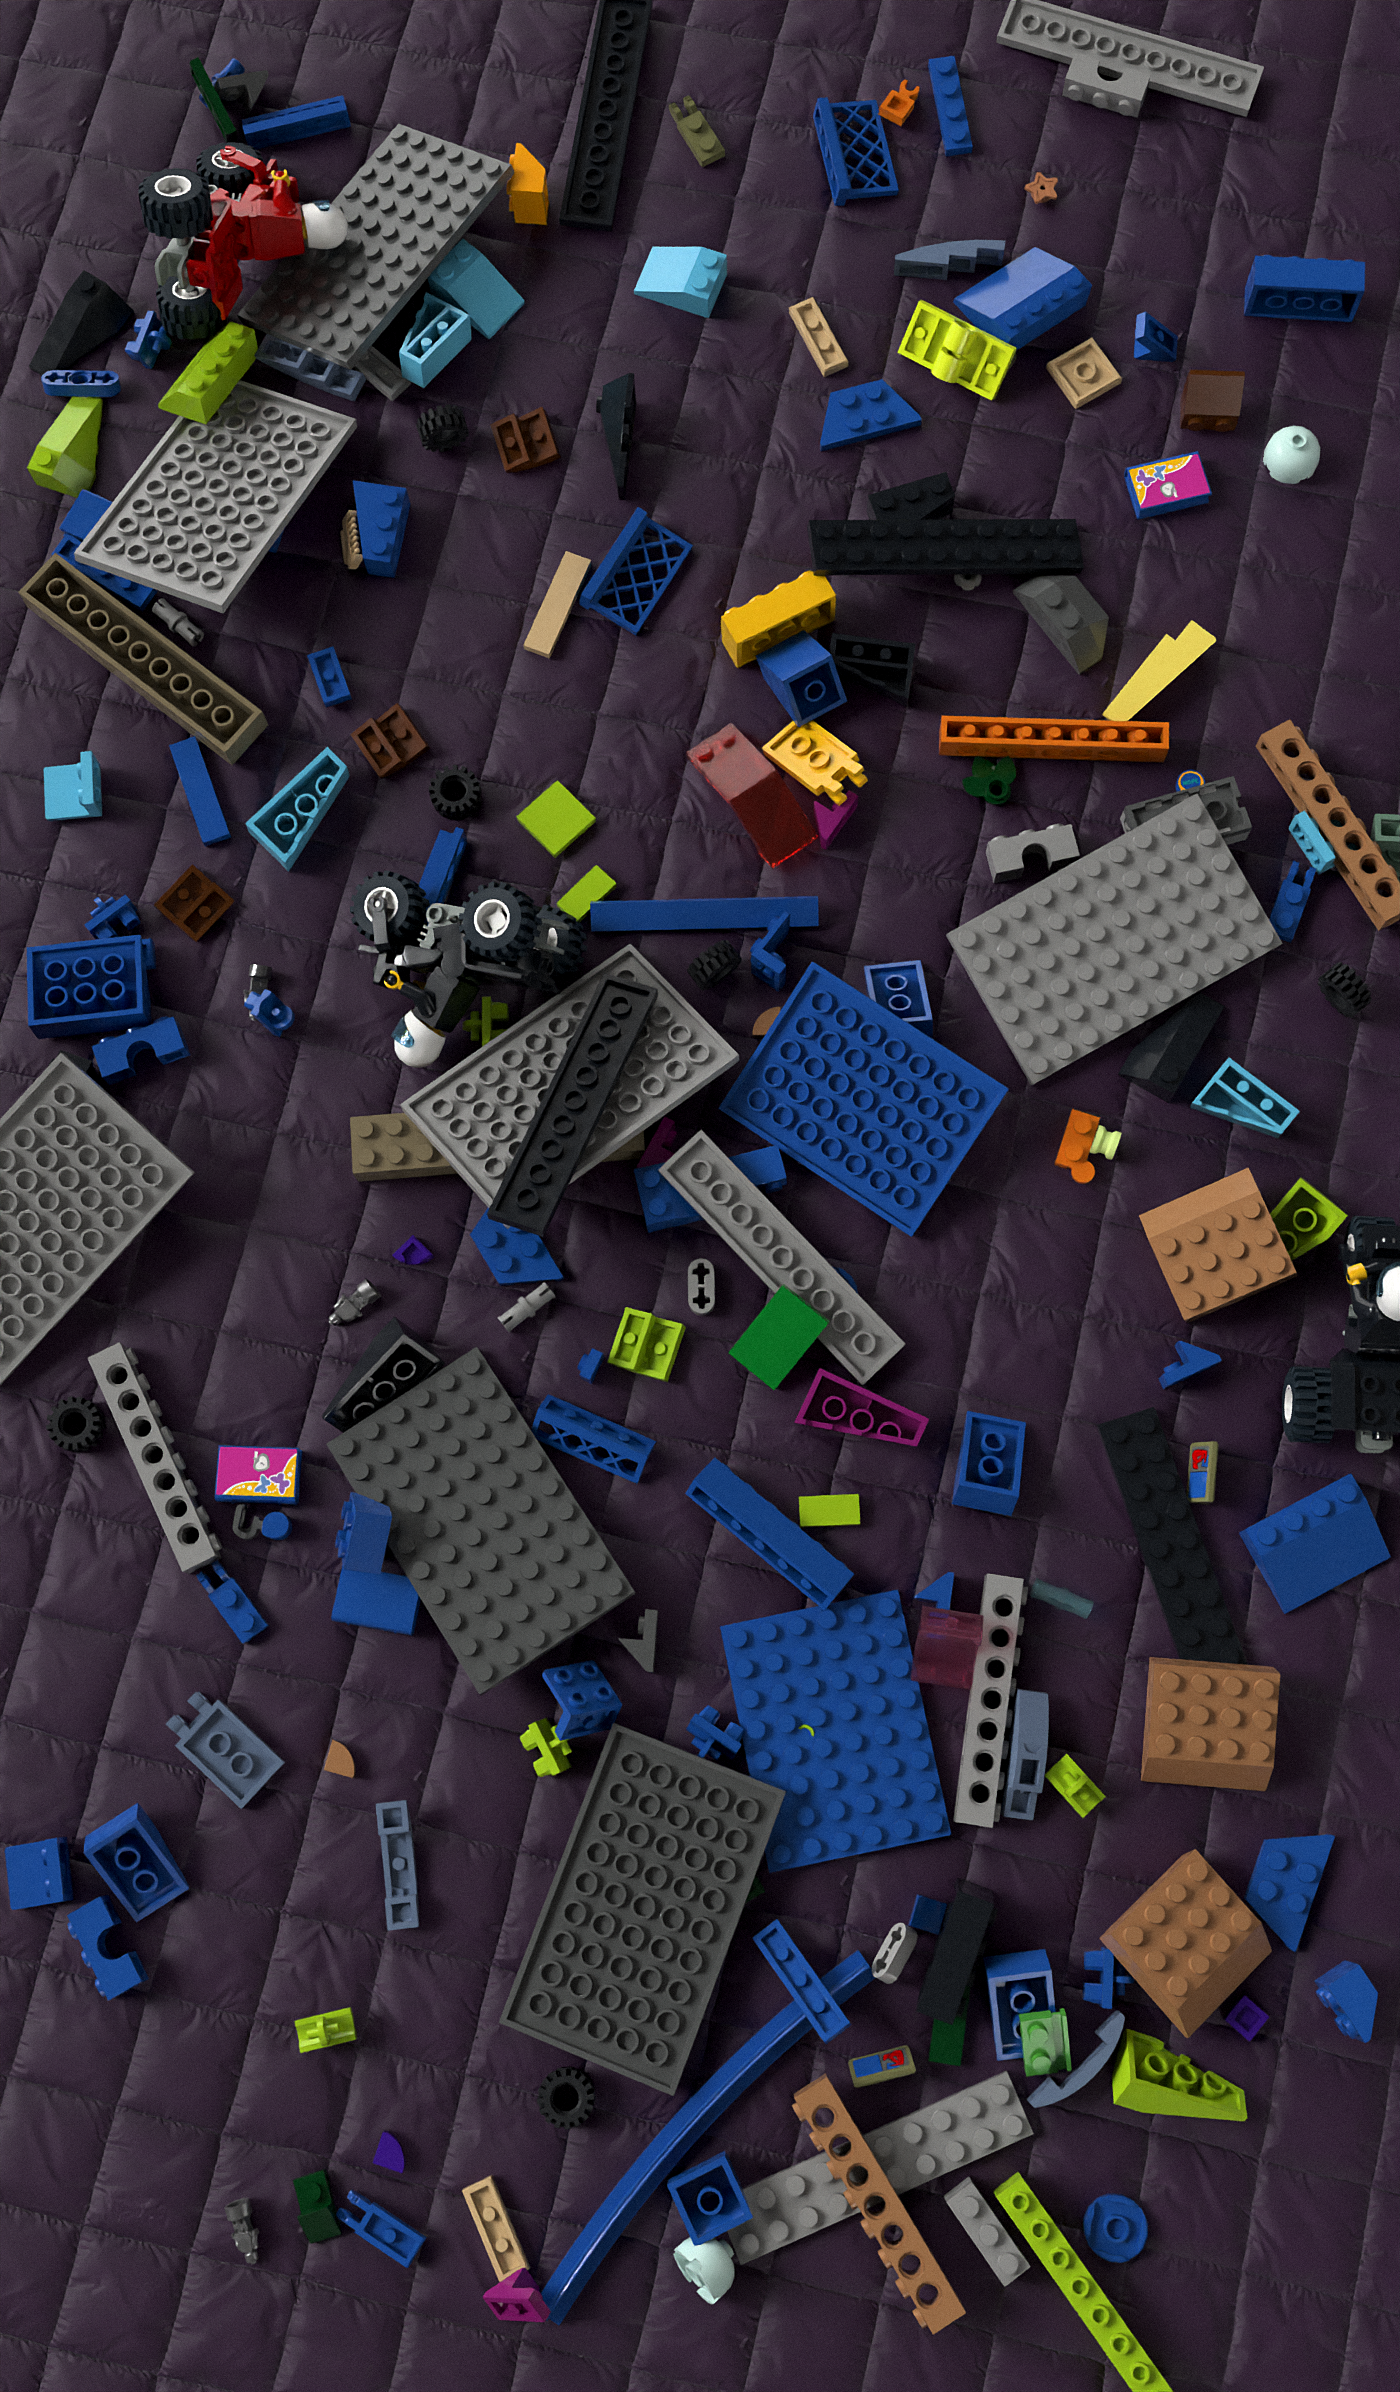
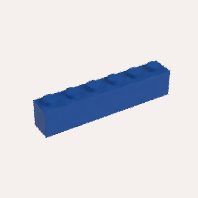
[685,1457,854,1611]

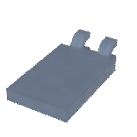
[166,1691,285,1809]

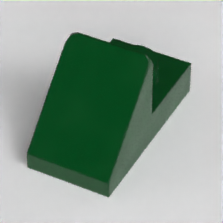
[293,2169,342,2244]

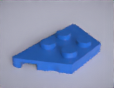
[820,379,922,451]
[470,1208,564,1286]
[1243,1834,1335,1952]

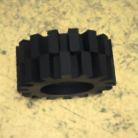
[416,405,469,452]
[429,765,482,820]
[687,940,742,991]
[1318,962,1372,1018]
[46,1396,105,1452]
[537,2066,596,2129]

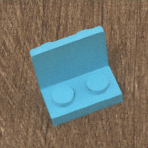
[44,751,102,821]
[1288,811,1358,875]

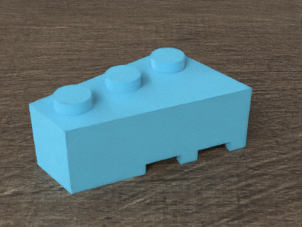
[399,292,472,388]
[1190,1058,1300,1138]

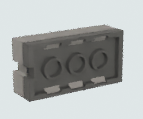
[1120,776,1252,845]

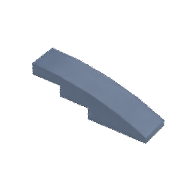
[894,240,1005,280]
[254,334,366,401]

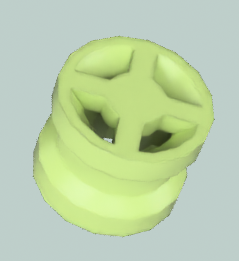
[1090,1125,1122,1160]

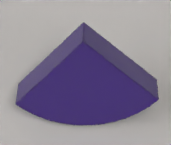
[392,1235,434,1266]
[373,2130,406,2173]

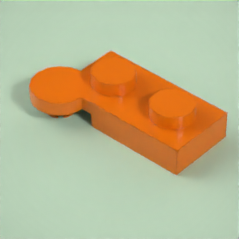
[1054,1109,1100,1184]

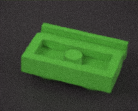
[1019,2008,1072,2077]

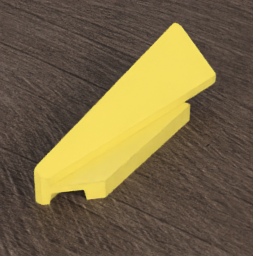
[1102,620,1216,721]

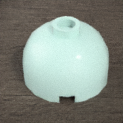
[1263,426,1320,484]
[673,2237,735,2305]

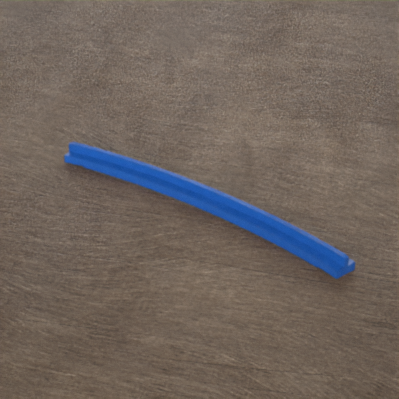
[541,1950,875,2325]

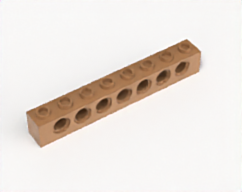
[1256,719,1400,931]
[792,2073,966,2335]

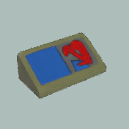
[1186,1441,1219,1505]
[848,2045,916,2088]

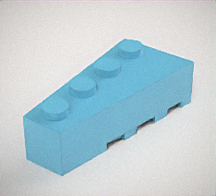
[245,747,350,872]

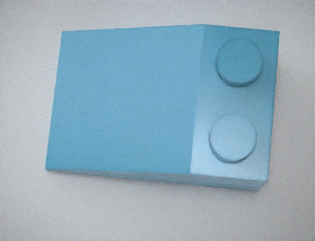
[427,239,525,339]
[634,247,727,318]

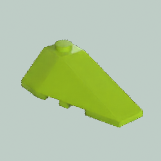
[27,396,103,498]
[1270,1177,1348,1261]
[1112,2028,1247,2121]

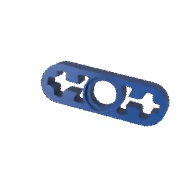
[41,370,121,397]

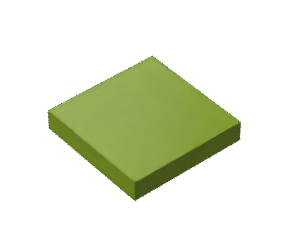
[516,780,596,858]

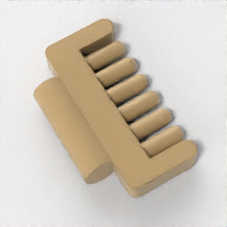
[340,510,363,569]

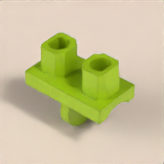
[462,997,509,1047]
[520,1717,572,1777]
[1045,1754,1106,1818]
[294,2007,357,2053]

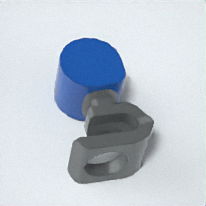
[233,1504,292,1541]

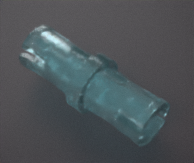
[1029,1578,1094,1619]

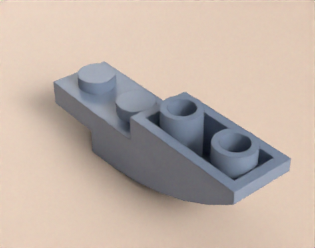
[1000,1689,1049,1820]

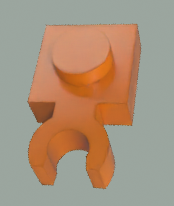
[878,79,920,126]

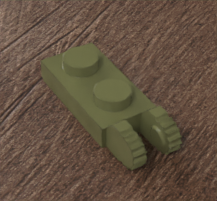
[669,95,725,167]

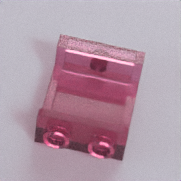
[911,1606,984,1690]

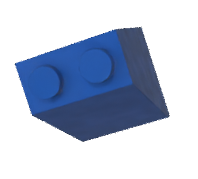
[756,630,847,727]

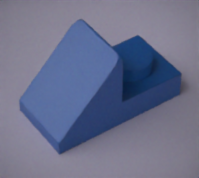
[1134,311,1178,362]
[1158,1341,1222,1390]
[913,1572,954,1635]

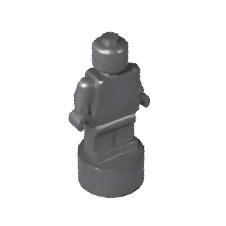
[243,964,273,1021]
[329,1278,381,1326]
[224,2197,259,2265]

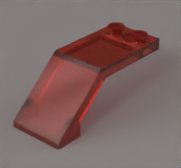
[686,723,819,869]

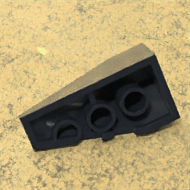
[322,1316,445,1433]

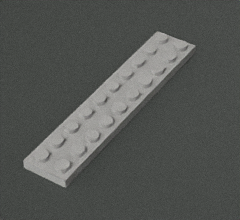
[996,0,1264,117]
[658,1130,905,1385]
[727,2071,1034,2265]

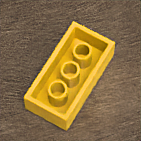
[721,570,836,668]

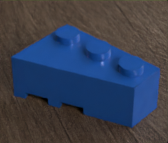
[353,480,411,578]

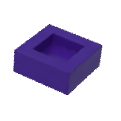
[1223,1994,1269,2042]

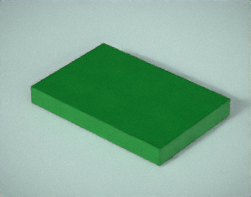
[728,1284,830,1390]

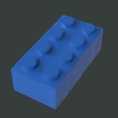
[1244,255,1365,322]

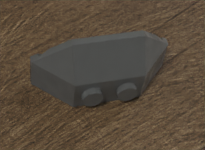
[1013,575,1109,675]

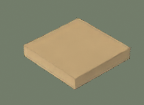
[1046,338,1122,409]

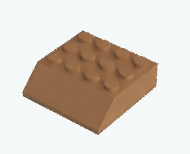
[1139,1168,1298,1323]
[1141,1657,1280,1791]
[1099,1849,1272,2038]

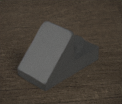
[214,70,269,115]
[619,1609,659,1673]

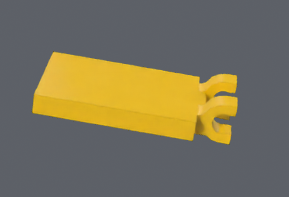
[762,720,868,806]

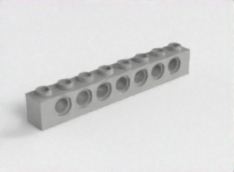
[88,1342,222,1574]
[953,1573,1028,1828]

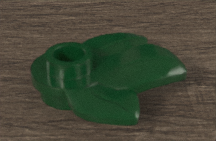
[962,756,1016,805]

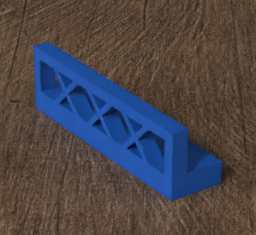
[242,95,351,150]
[419,827,468,940]
[531,1394,656,1484]

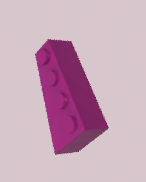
[794,1368,929,1447]

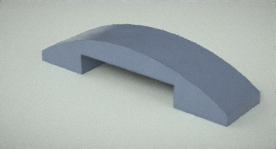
[376,1800,419,1931]
[1027,2010,1125,2108]

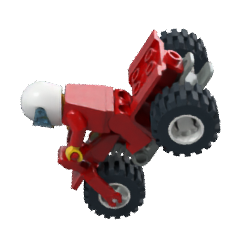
[138,142,348,339]

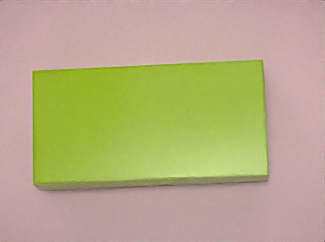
[556,865,617,923]
[799,1494,860,1528]

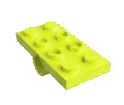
[897,300,1017,401]

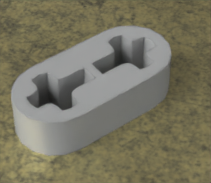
[688,1258,715,1316]
[871,1922,917,1984]

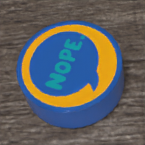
[1175,770,1205,792]

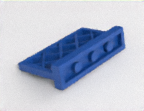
[813,97,899,206]
[579,507,693,636]

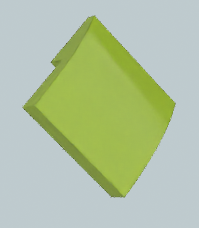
[607,1307,686,1383]

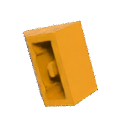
[507,143,549,225]

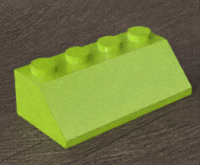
[158,322,258,424]

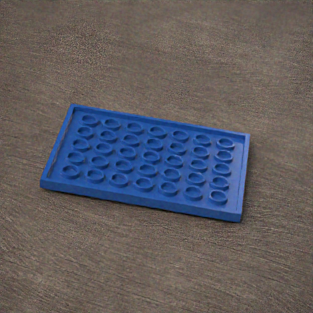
[718,961,1009,1237]
[720,1590,951,1873]

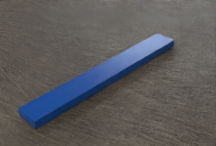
[590,896,819,931]

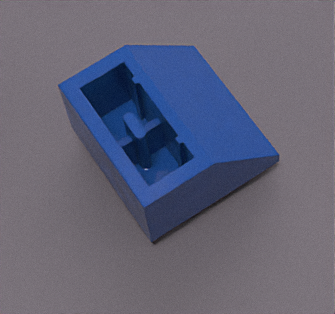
[335,1492,392,1574]
[1314,1960,1378,2043]

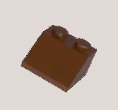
[1180,370,1245,432]

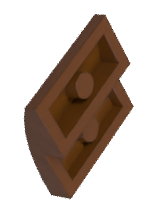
[490,407,561,473]
[350,703,431,779]
[154,864,235,942]

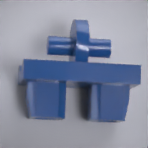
[125,311,172,369]
[84,894,140,939]
[244,989,295,1038]
[686,1705,744,1761]
[1082,1947,1134,2009]

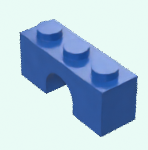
[92,1016,190,1085]
[67,1895,149,2000]

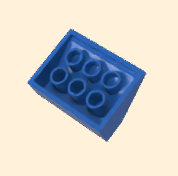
[953,247,1092,351]
[27,935,151,1039]
[1239,1473,1391,1614]

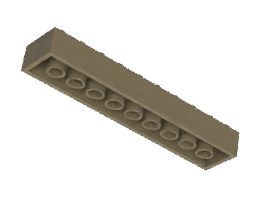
[18,553,268,765]
[350,1113,646,1182]

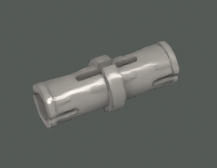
[152,598,204,646]
[498,1282,556,1332]

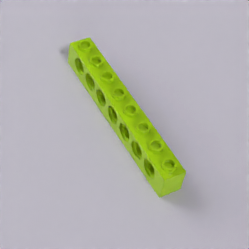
[993,2172,1173,2392]

